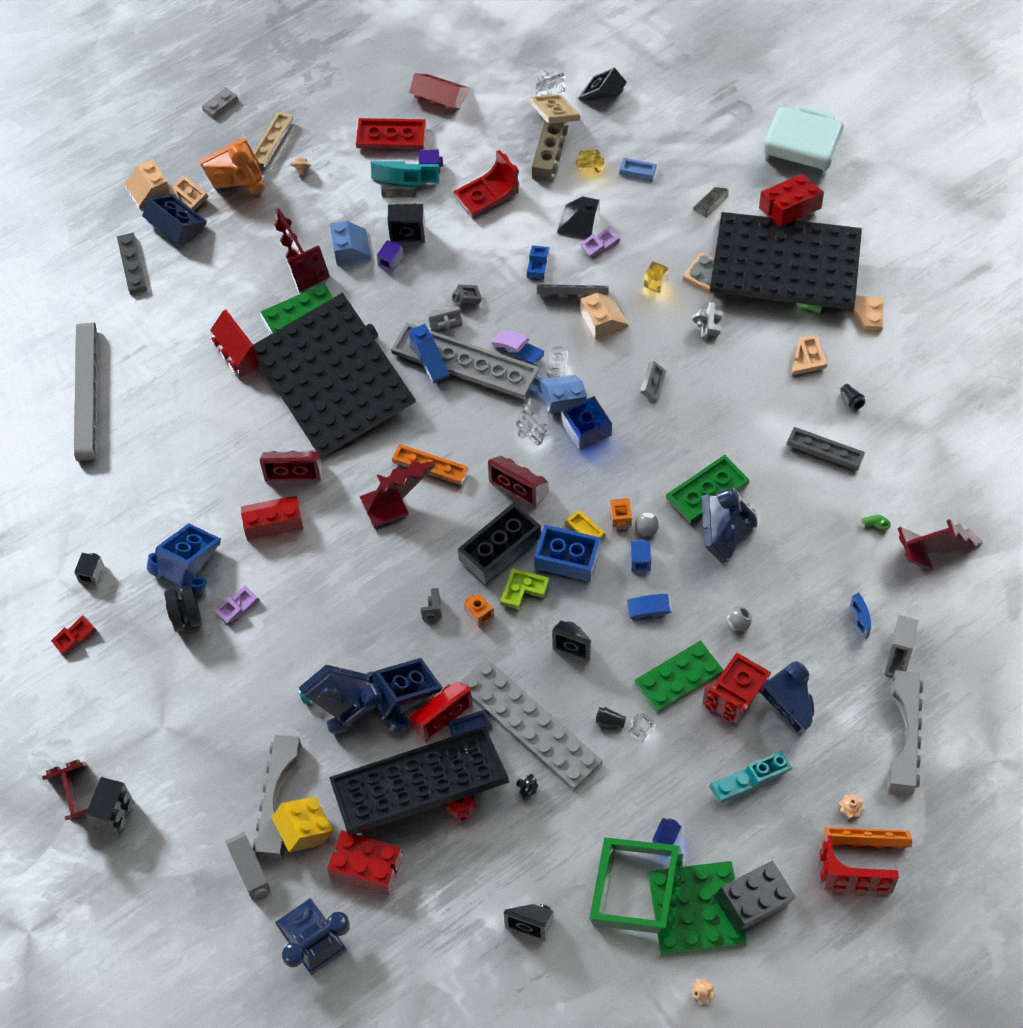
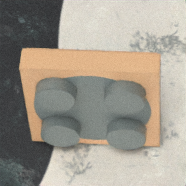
[683,252,714,295]

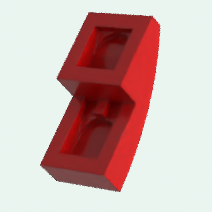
[51,615,97,655]

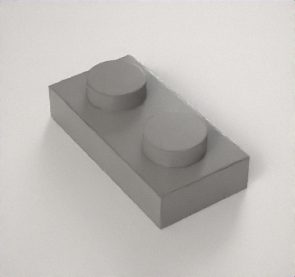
[202,87,238,119]
[640,361,666,402]

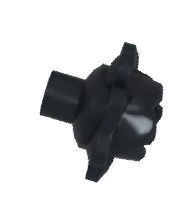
[516,774,539,799]

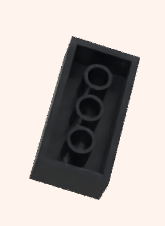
[458,502,541,584]

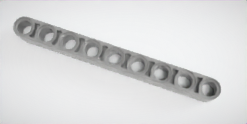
[74,322,97,461]

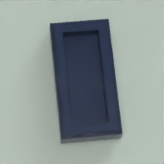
[447,709,493,736]

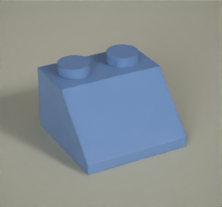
[330,221,371,264]
[539,375,587,413]

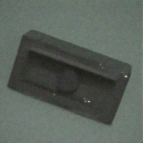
[381,183,417,198]
[693,187,729,218]

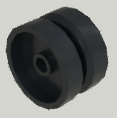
[164,584,203,633]

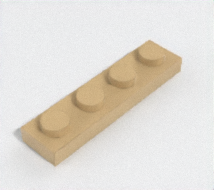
[253,111,294,169]

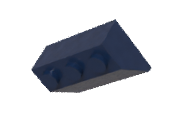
[142,194,207,244]

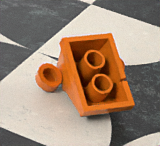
[198,137,265,195]

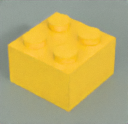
[271,796,333,852]

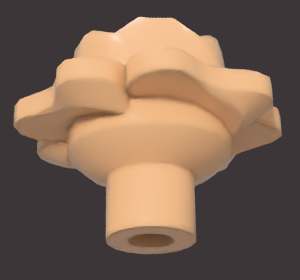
[290,157,311,175]
[839,794,865,818]
[691,978,715,1005]

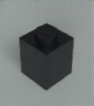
[74,552,104,585]

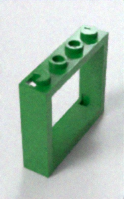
[589,837,684,935]

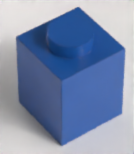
[630,540,651,571]

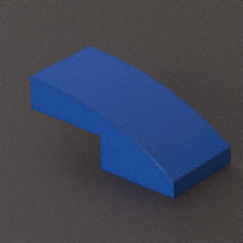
[527,245,549,279]
[504,343,544,366]
[850,592,871,639]
[627,594,672,620]

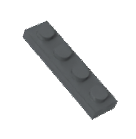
[117,232,147,294]
[537,284,609,298]
[787,427,865,471]

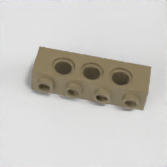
[532,121,569,181]

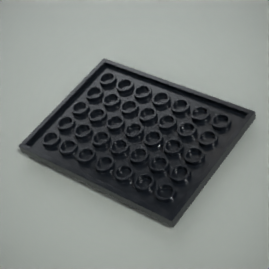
[709,212,862,310]
[253,292,416,458]

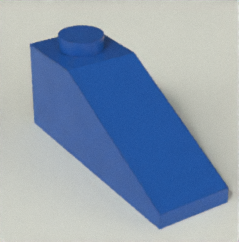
[408,324,450,383]

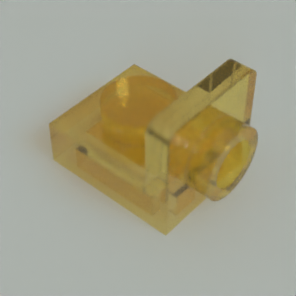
[575,149,604,173]

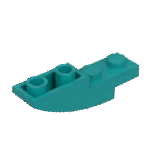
[371,161,439,186]
[709,751,793,804]

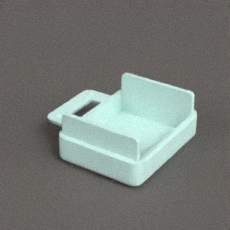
[764,105,844,176]

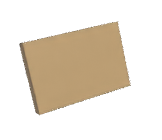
[530,94,580,124]

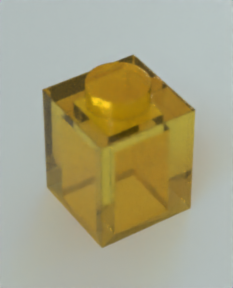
[644,261,669,293]

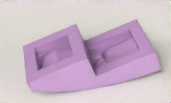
[580,227,620,257]
[491,330,529,353]
[215,585,260,624]

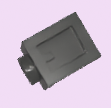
[452,284,482,308]
[420,588,442,621]

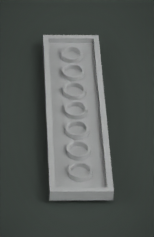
[391,322,539,399]
[460,658,602,791]

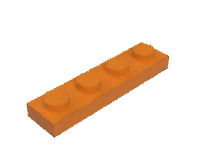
[392,444,469,486]
[824,827,912,849]

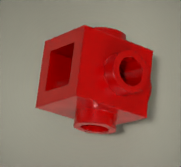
[446,795,476,822]

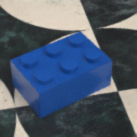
[534,524,601,582]

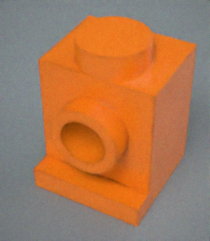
[610,498,632,530]
[464,593,494,627]

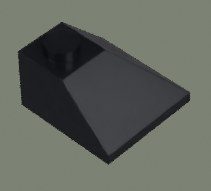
[578,67,627,100]
[557,196,600,239]
[552,620,591,662]
[503,904,554,941]

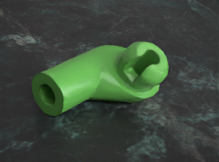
[796,303,822,313]
[861,514,891,531]

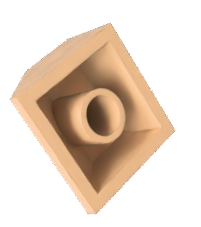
[125,158,170,209]
[580,293,628,338]

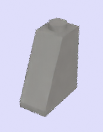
[884,615,919,676]
[225,832,271,899]

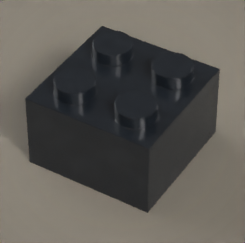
[387,203,426,243]
[85,777,133,836]

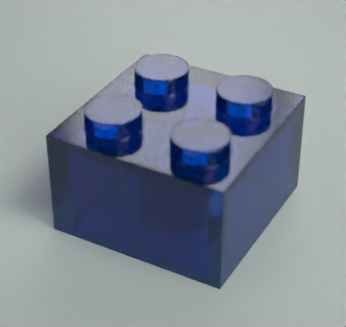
[561,396,612,450]

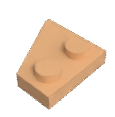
[172,176,209,212]
[854,296,883,331]
[792,335,827,376]

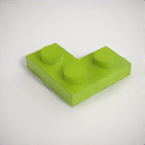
[500,568,549,610]

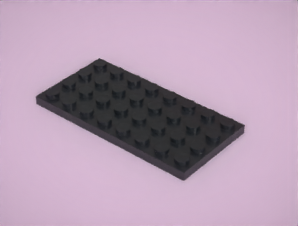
[329,726,509,836]

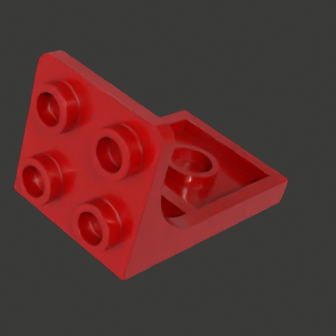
[453,150,519,218]
[702,652,771,725]
[819,835,899,895]

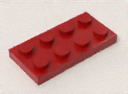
[356,118,426,150]

